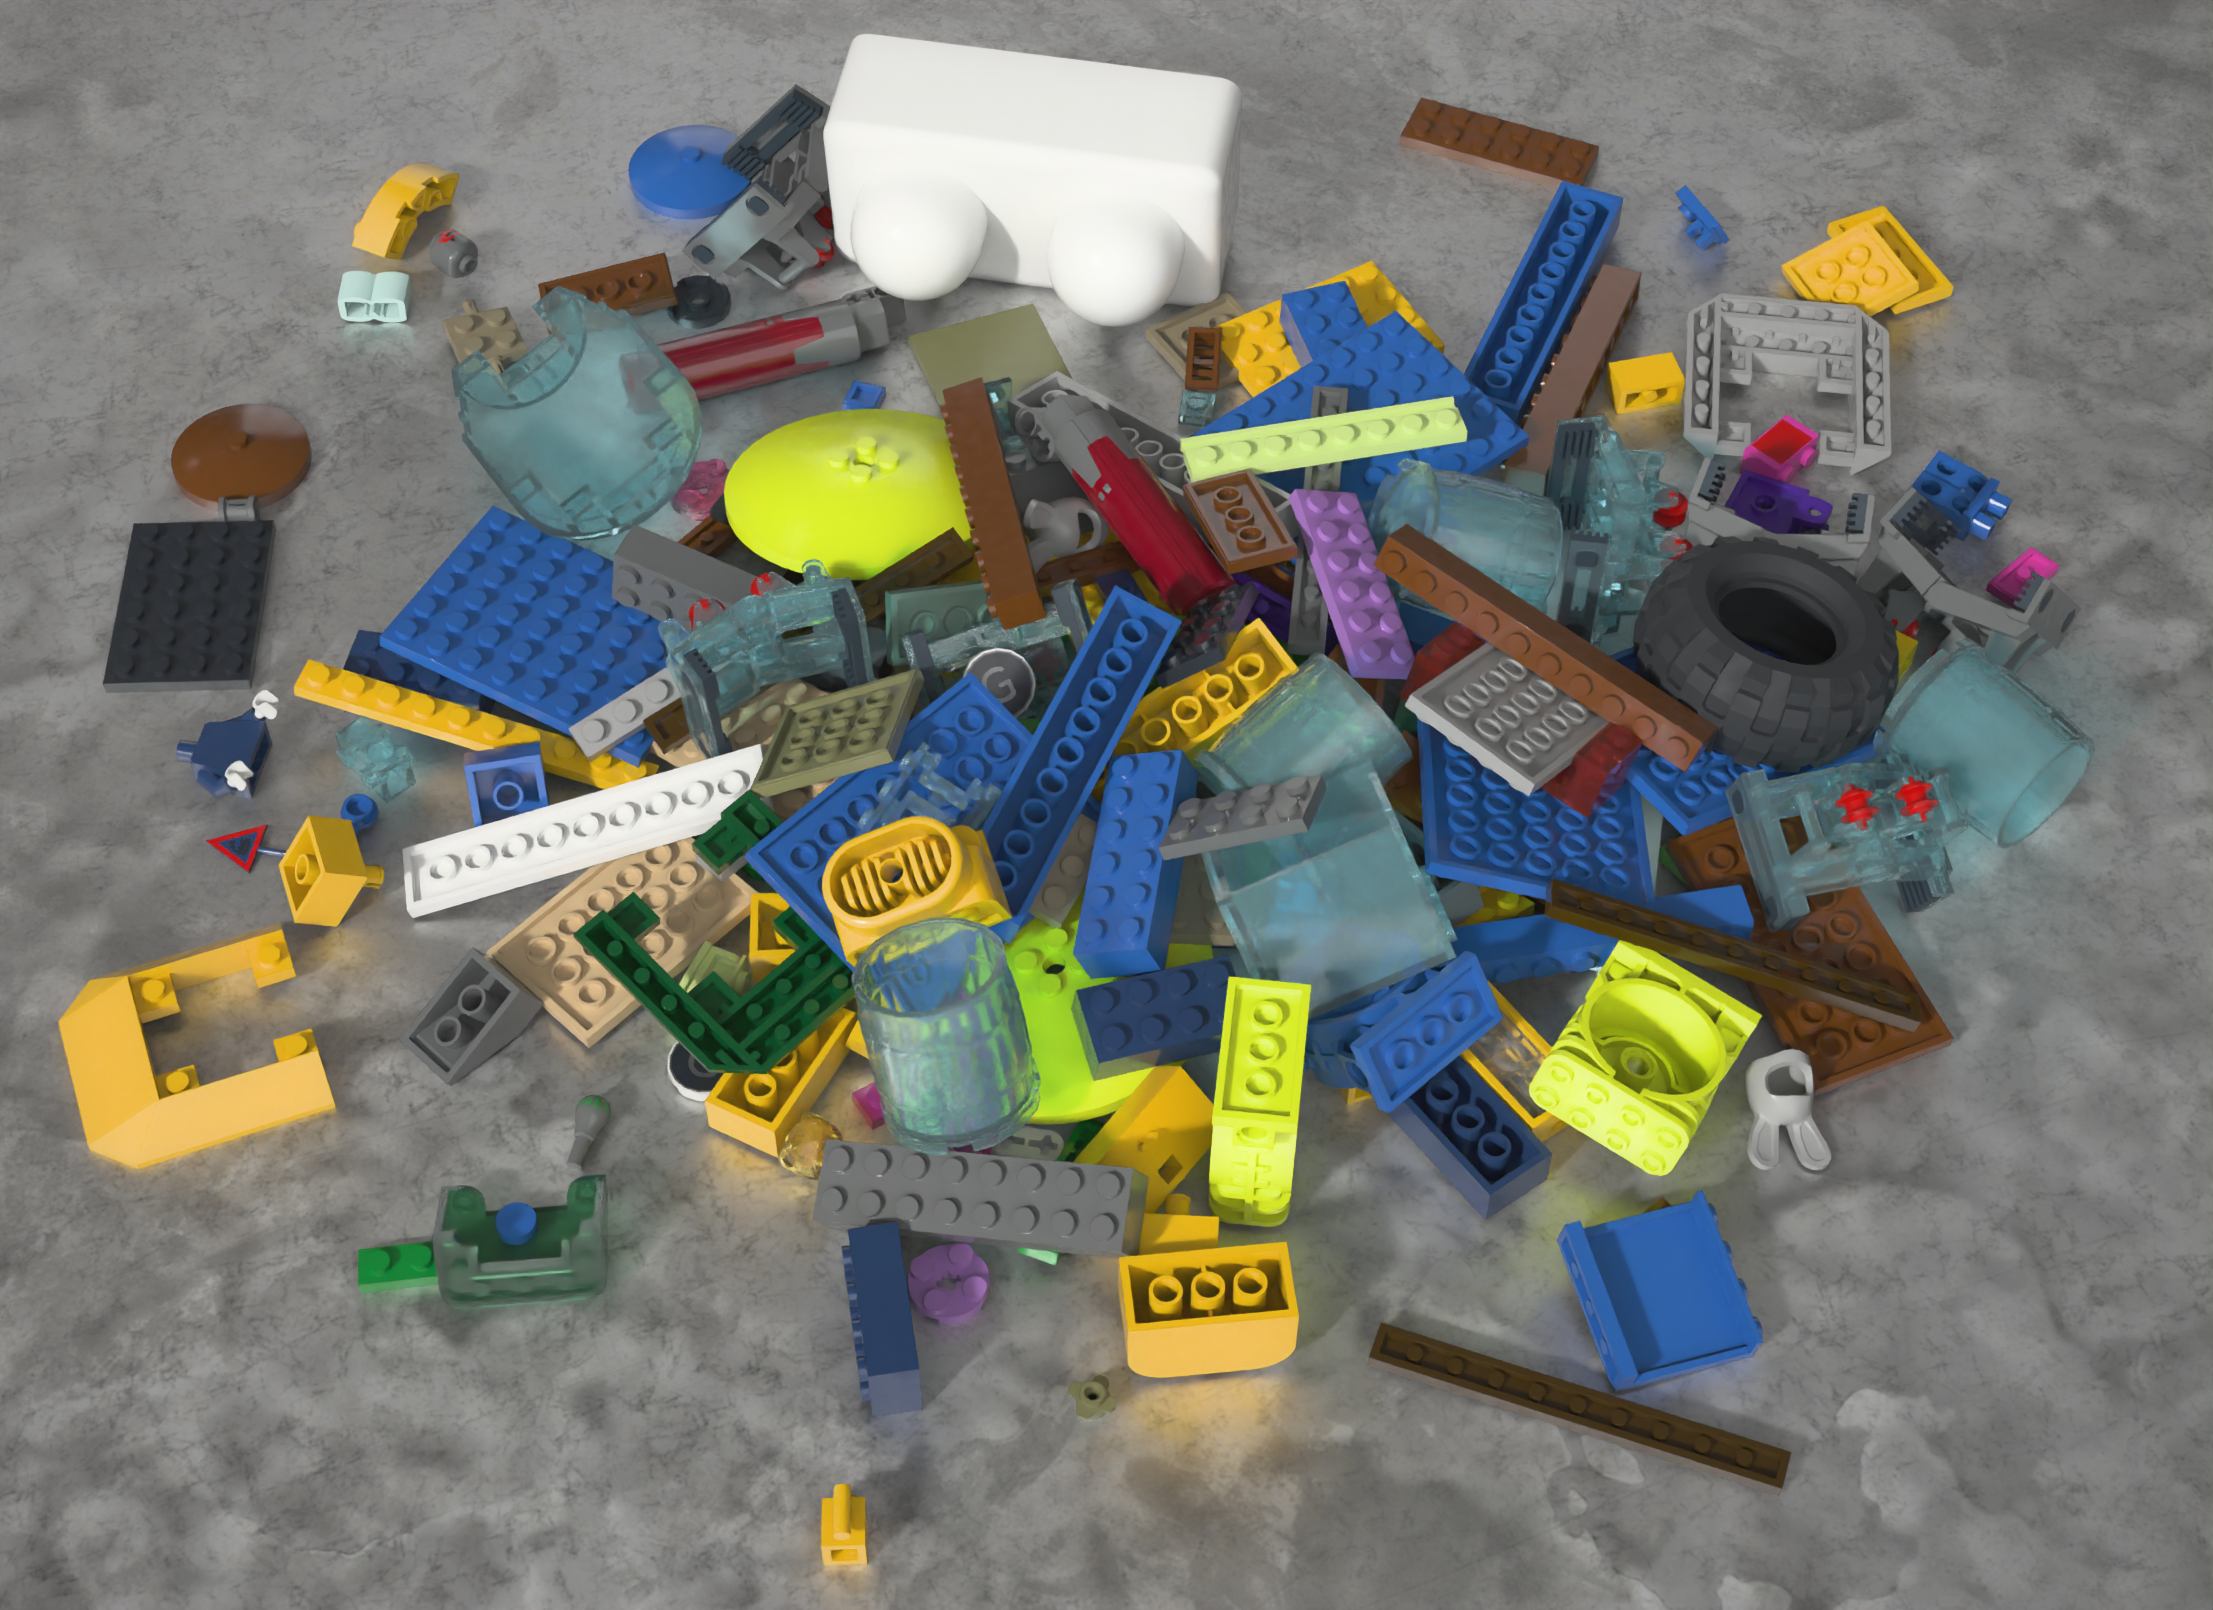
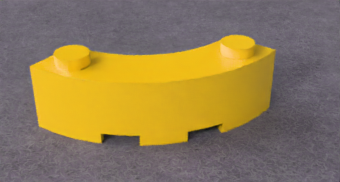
[352,162,460,260]

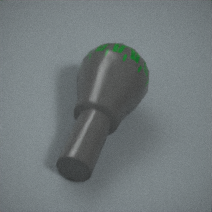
[567,1094,611,1170]

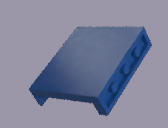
[1557,1190,1763,1393]

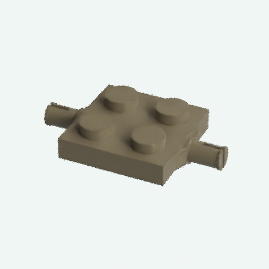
[443,299,528,383]

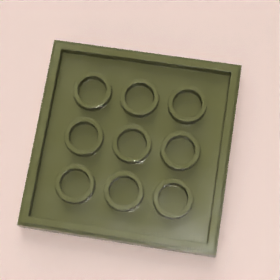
[909,304,1073,422]
[750,669,925,799]

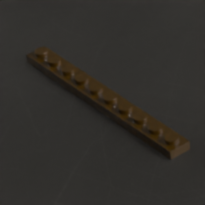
[643,527,974,754]
[1545,879,1921,1033]
[1368,1322,1792,1496]

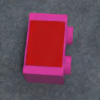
[1739,414,1819,483]

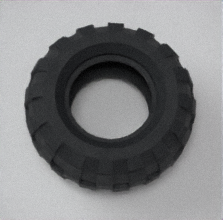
[1633,536,1899,772]

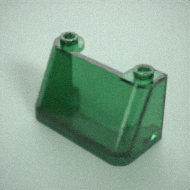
[432,1174,608,1309]

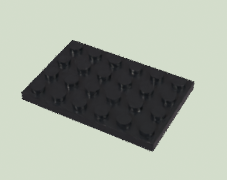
[103,520,276,693]

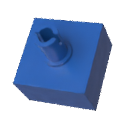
[464,742,550,827]

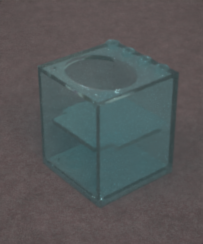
[1201,757,1458,1020]

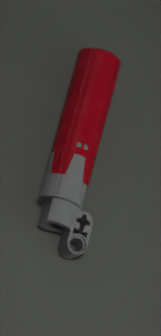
[621,286,906,416]
[1014,395,1236,617]

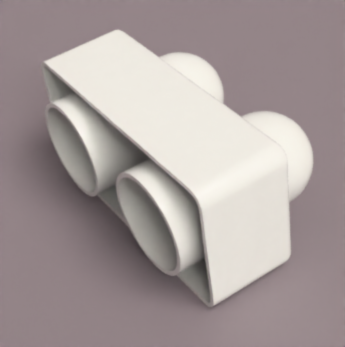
[823,34,1242,327]

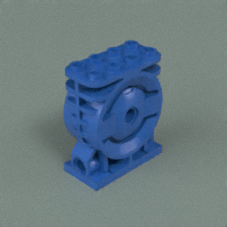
[1276,924,1503,1113]

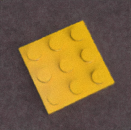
[1781,220,1919,317]

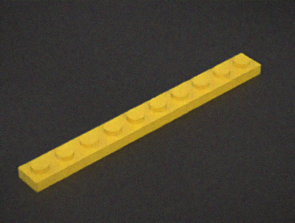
[294,659,659,789]

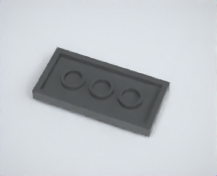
[1158,774,1327,860]

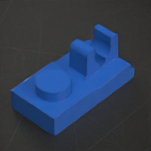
[1675,185,1730,251]

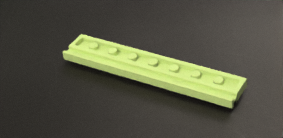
[1180,396,1468,482]

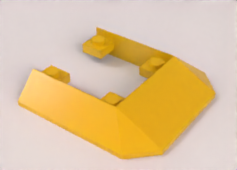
[58,923,335,1169]

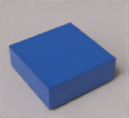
[843,380,886,410]

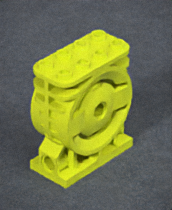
[1529,940,1762,1176]
[1209,976,1311,1227]

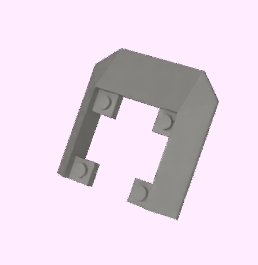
[1683,293,1892,477]

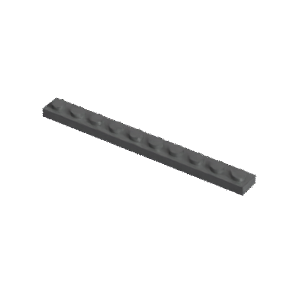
[1287,386,1348,657]

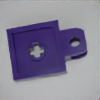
[1724,469,1833,535]

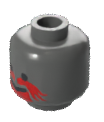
[429,229,478,278]

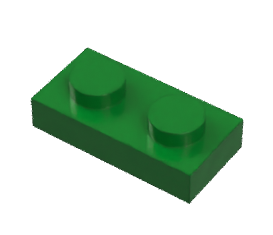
[358,1240,444,1293]

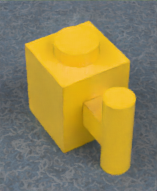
[821,1484,868,1565]

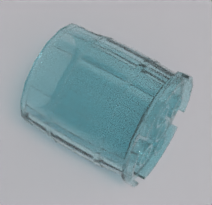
[1366,458,1563,613]
[1873,637,2095,849]
[1192,652,1412,871]
[851,918,1041,1155]

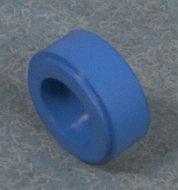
[495,1202,538,1245]

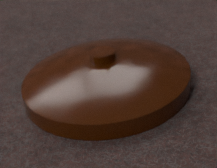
[171,404,312,511]

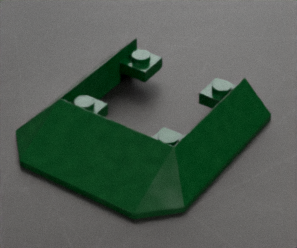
[573,789,867,1074]

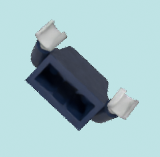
[176,690,279,799]

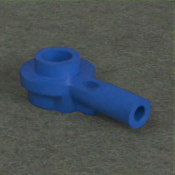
[340,794,379,836]

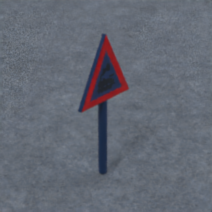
[206,824,287,874]

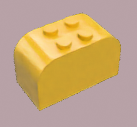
[1118,1242,1299,1378]

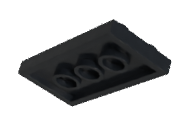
[1155,581,1259,689]

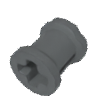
[218,495,260,523]

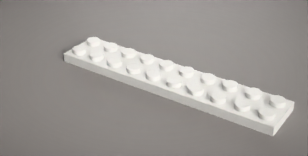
[402,744,774,918]

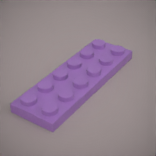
[1289,489,1418,680]

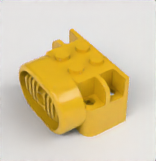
[822,816,1013,976]

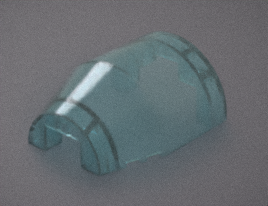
[451,285,702,541]

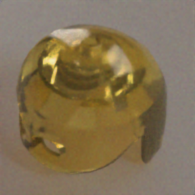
[778,1110,844,1180]

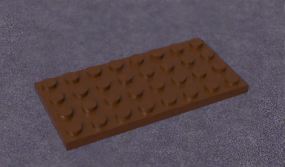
[1665,794,1954,1097]

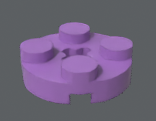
[907,1242,990,1325]

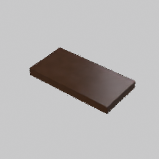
[538,252,678,336]
[1183,469,1298,575]

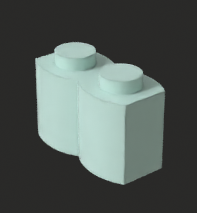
[338,271,412,323]

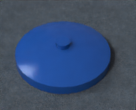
[628,125,752,220]

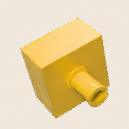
[278,815,384,927]
[1138,1194,1219,1255]

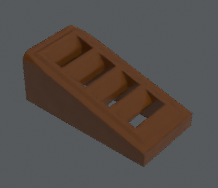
[1185,327,1222,391]

